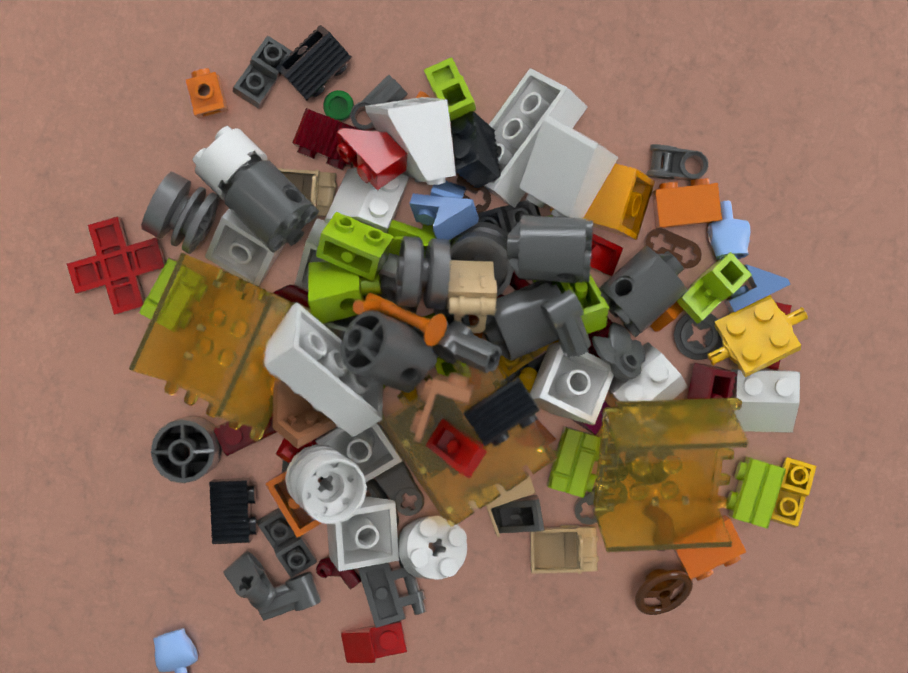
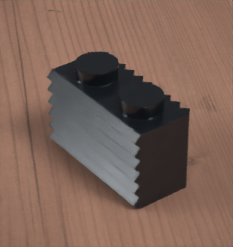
[276,25,352,101]
[450,111,501,188]
[463,376,540,447]
[209,478,258,544]

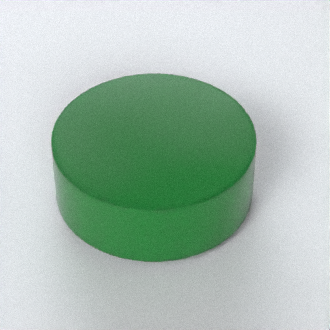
[323,90,354,122]

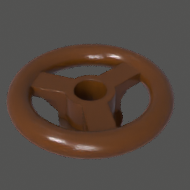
[635,569,693,615]

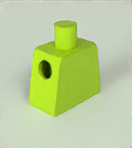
[308,262,382,324]

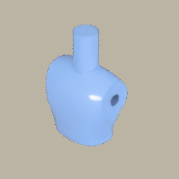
[708,201,751,260]
[153,628,198,673]

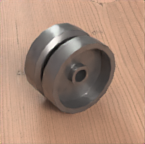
[450,222,513,296]
[396,236,451,309]

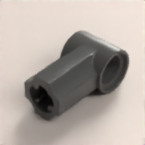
[350,75,408,131]
[541,290,591,358]
[433,321,502,374]
[258,572,321,621]

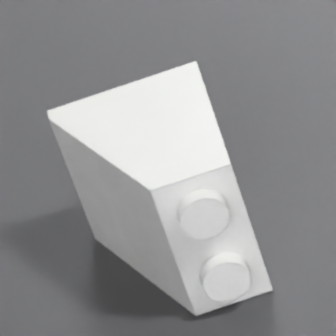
[365,97,456,185]
[519,114,619,219]

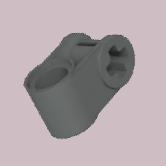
[646,144,708,181]
[375,461,424,516]
[223,551,276,610]

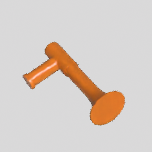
[353,293,447,346]

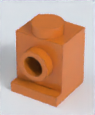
[186,68,228,119]

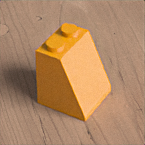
[550,163,655,240]

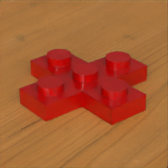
[67,216,165,315]

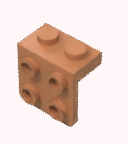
[410,372,474,443]
[273,378,337,449]

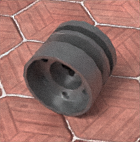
[141,171,220,254]

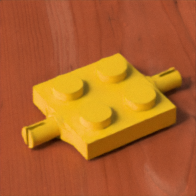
[707,295,808,377]

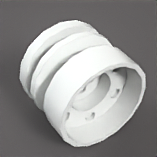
[285,444,367,524]

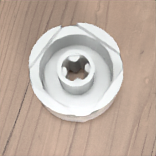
[192,126,267,201]
[398,516,467,579]

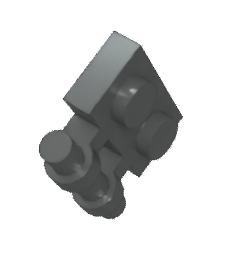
[358,557,426,628]

